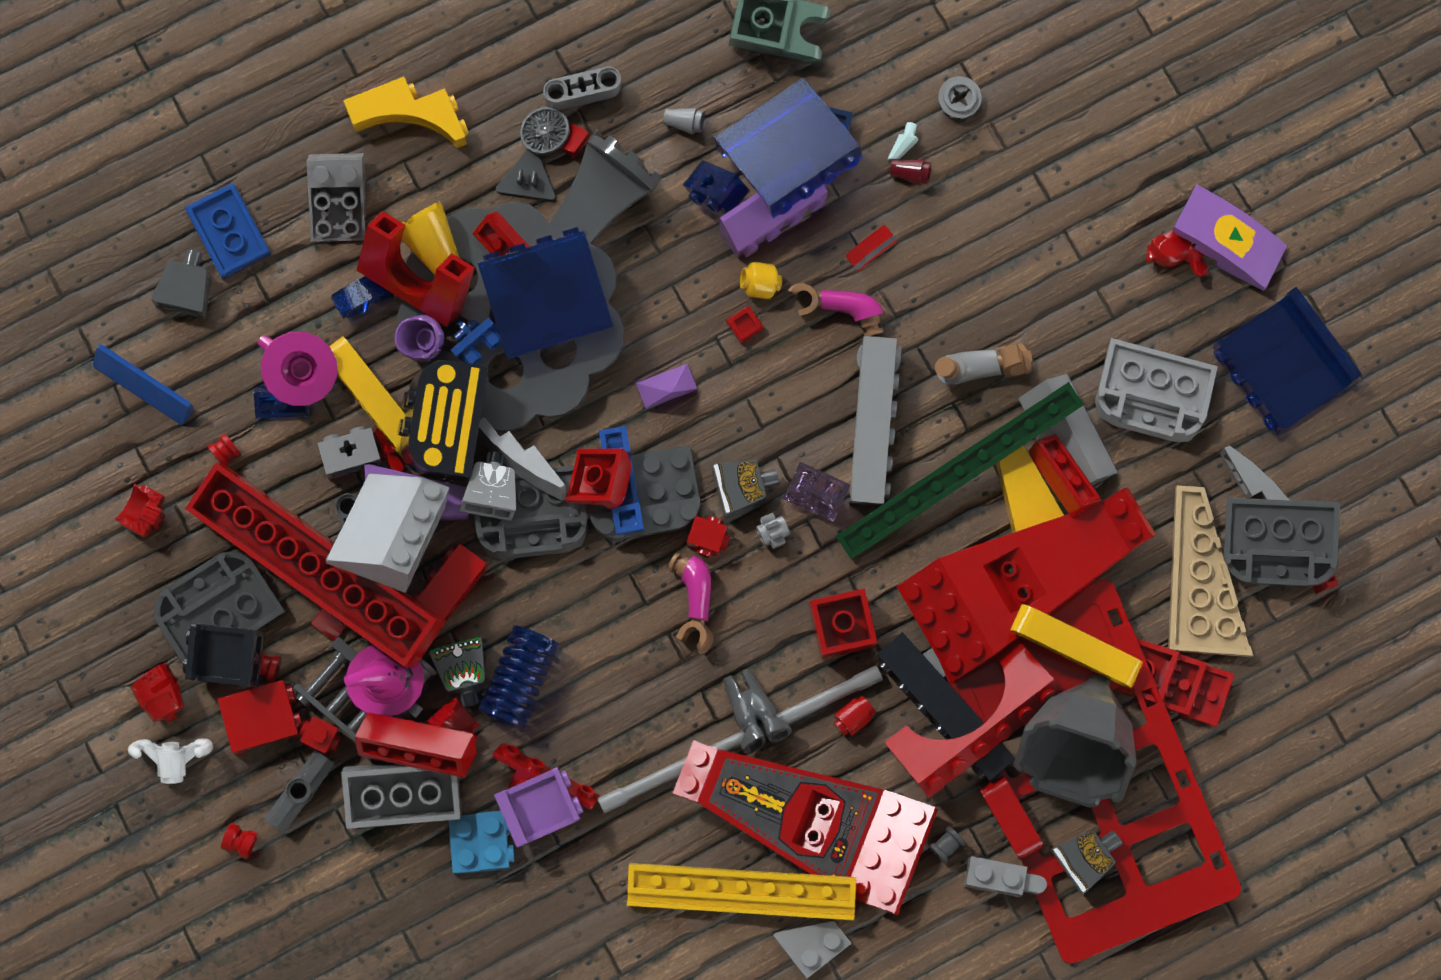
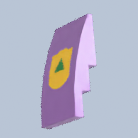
[1172,184,1287,291]

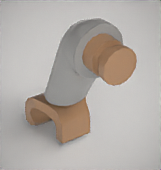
[935,343,1033,385]

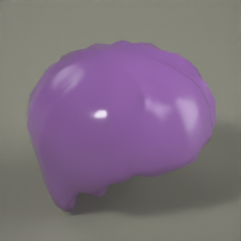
[394,315,445,363]

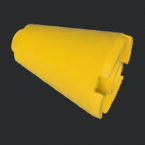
[402,201,460,275]

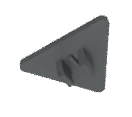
[496,149,555,201]

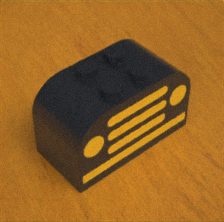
[398,360,488,482]

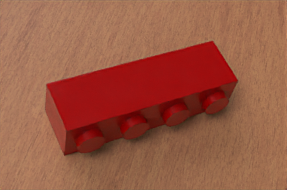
[412,544,488,626]
[355,712,476,778]

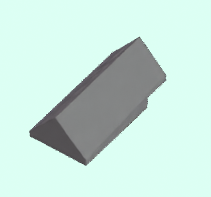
[1018,374,1118,486]

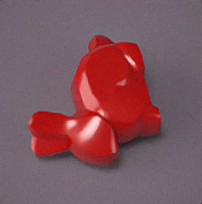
[1145,231,1208,277]

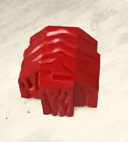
[114,483,166,539]
[427,698,480,741]

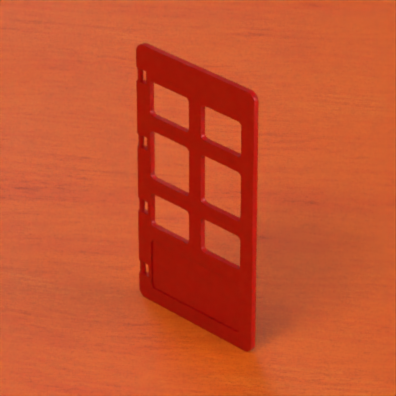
[941,579,1241,964]

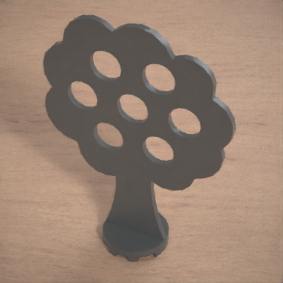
[397,129,662,432]

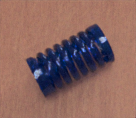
[478,625,560,729]

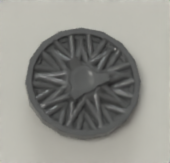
[520,107,570,155]

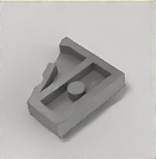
[773,921,852,979]

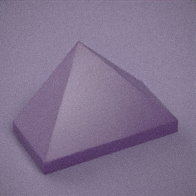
[636,364,697,409]

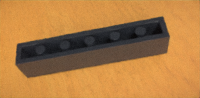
[877,632,1015,782]

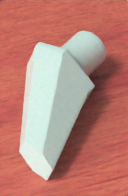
[888,122,919,161]

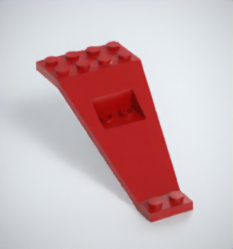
[897,487,1156,683]

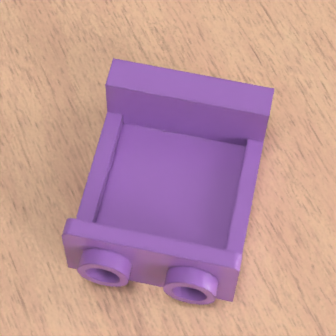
[494,767,583,847]

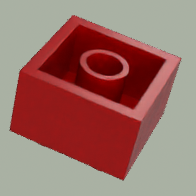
[808,588,877,659]

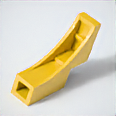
[343,77,469,148]

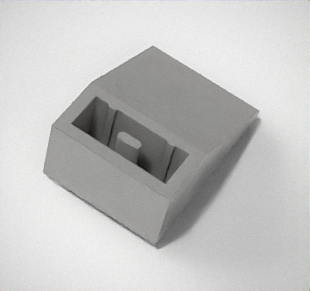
[306,153,366,242]

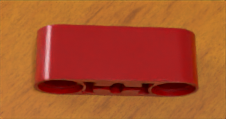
[979,775,1044,860]

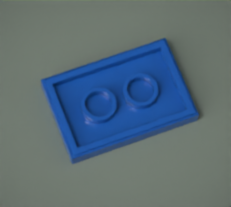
[184,183,271,280]

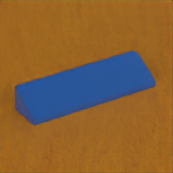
[93,344,194,425]

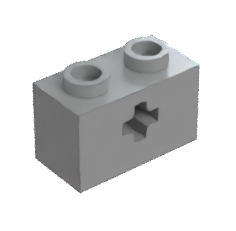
[317,426,382,480]

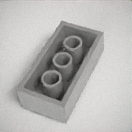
[341,763,462,829]

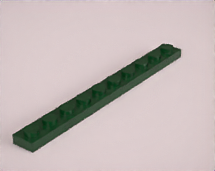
[836,382,1084,559]

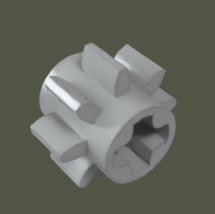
[756,513,790,549]

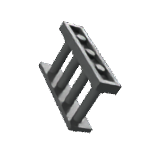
[293,637,425,764]

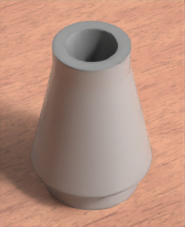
[663,108,705,135]

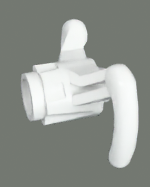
[128,738,214,784]

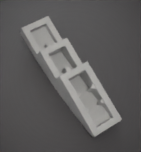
[478,417,567,501]
[1220,445,1289,500]

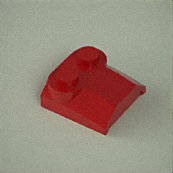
[565,449,632,509]

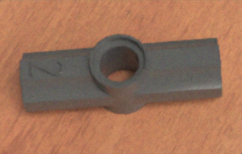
[264,750,335,833]

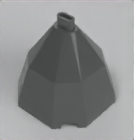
[1013,674,1136,808]

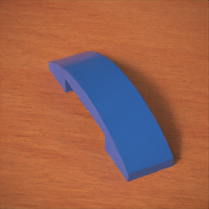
[599,426,644,535]

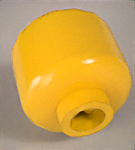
[740,262,782,299]

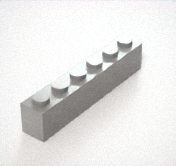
[849,336,901,506]

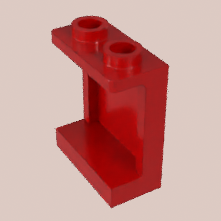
[218,680,303,756]

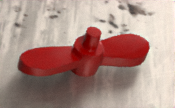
[373,428,404,472]

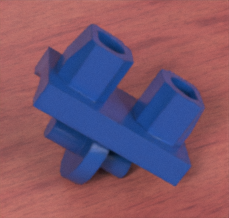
[451,317,503,365]

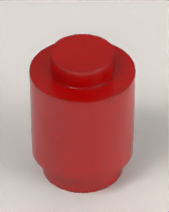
[833,696,876,737]

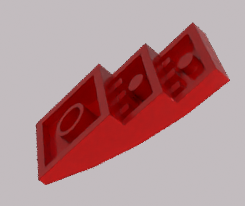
[1114,638,1235,728]

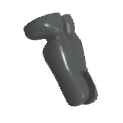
[723,668,792,754]

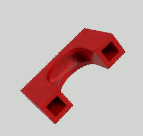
[356,211,475,327]

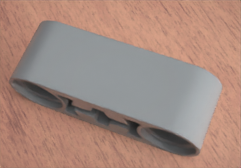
[543,67,621,110]

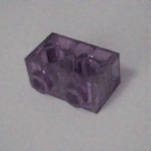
[783,462,850,522]

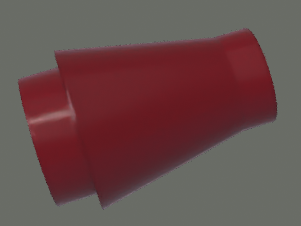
[890,159,931,186]

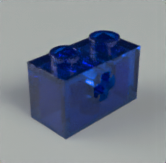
[683,160,750,214]

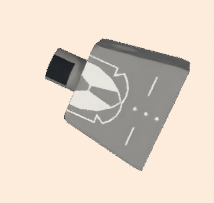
[459,452,516,521]

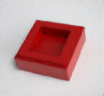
[726,305,764,344]

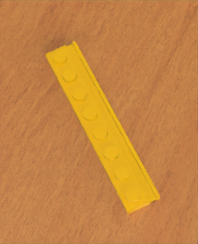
[627,863,857,920]

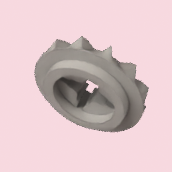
[938,76,982,120]

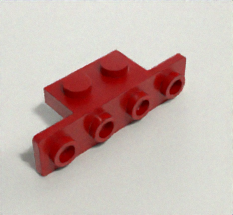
[492,743,600,810]

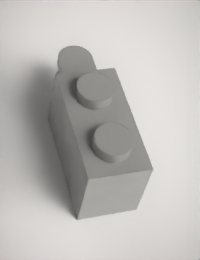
[964,856,1047,897]

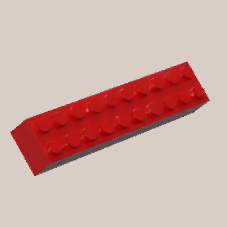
[185,463,446,668]

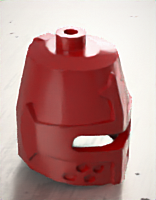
[130,664,184,723]

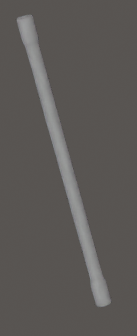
[597,665,883,814]

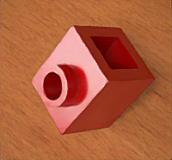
[687,516,731,558]
[299,716,342,757]

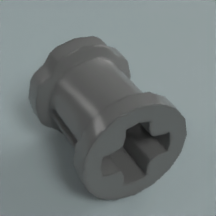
[928,826,966,864]

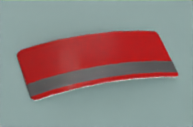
[845,225,898,271]

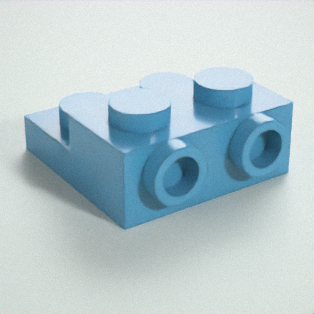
[449,811,515,874]

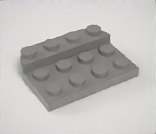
[1095,338,1218,442]

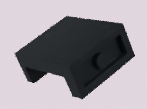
[183,624,265,687]

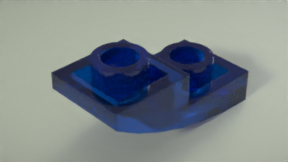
[331,276,394,319]

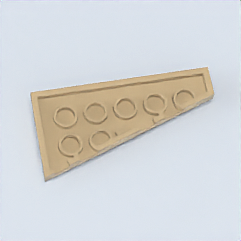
[1168,485,1253,657]

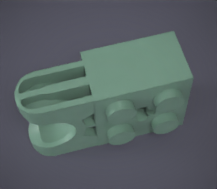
[728,0,831,63]

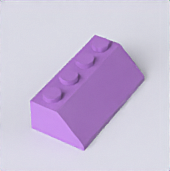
[719,158,828,259]

